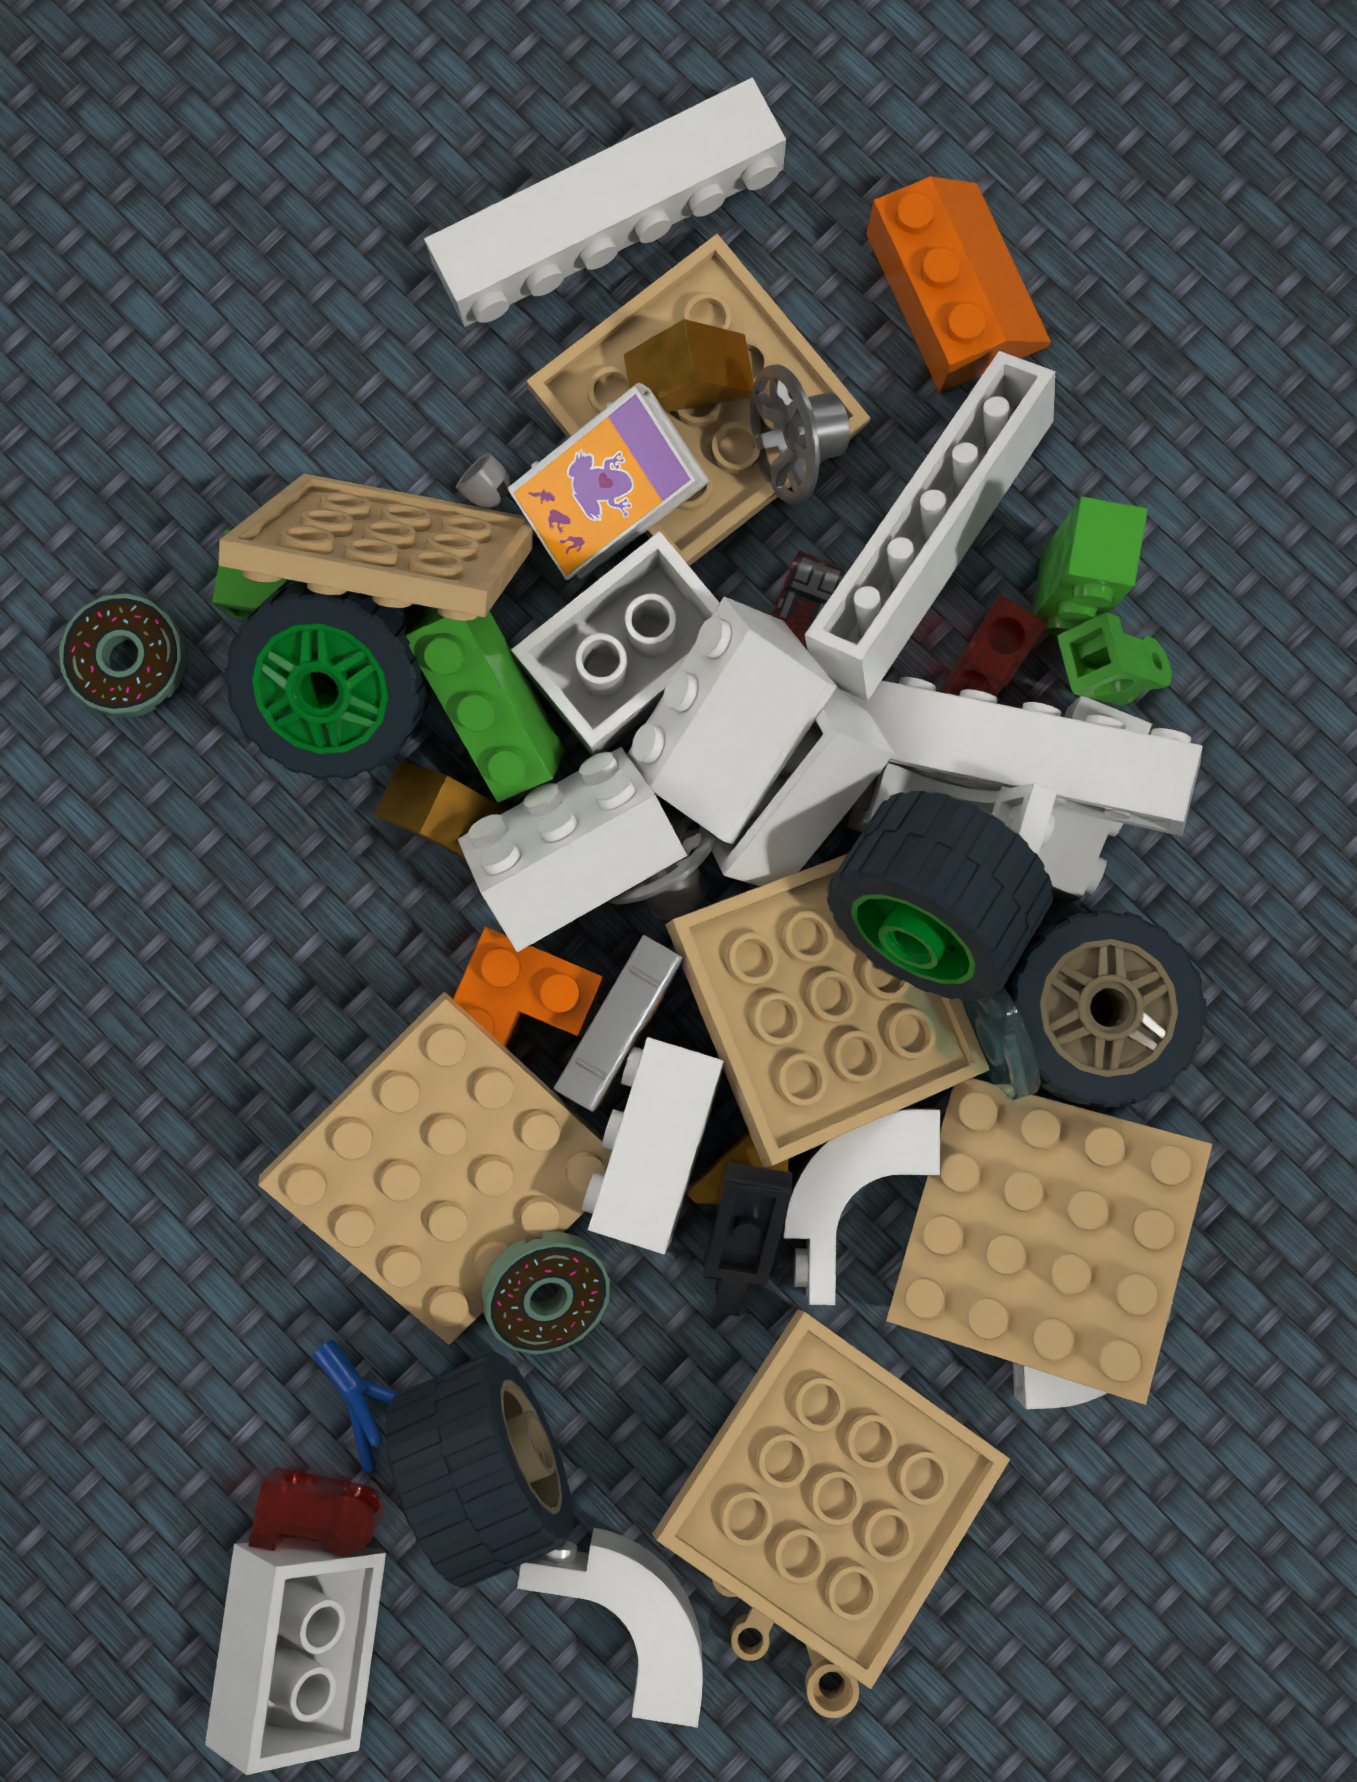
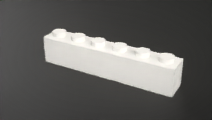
[424,77,786,327]
[805,351,1055,701]
[840,677,1203,836]

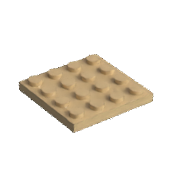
[526,234,871,566]
[219,473,538,621]
[665,854,990,1167]
[258,992,612,1345]
[886,1078,1212,1405]
[652,1309,1010,1689]

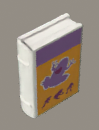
[508,383,710,580]

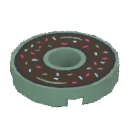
[59,593,187,718]
[481,1231,610,1355]

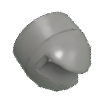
[456,452,510,508]

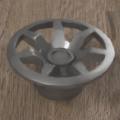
[750,364,850,505]
[607,810,716,920]

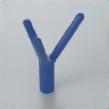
[312,1340,399,1474]

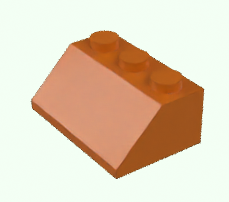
[866,176,1051,393]

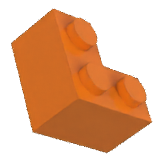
[453,927,606,1050]

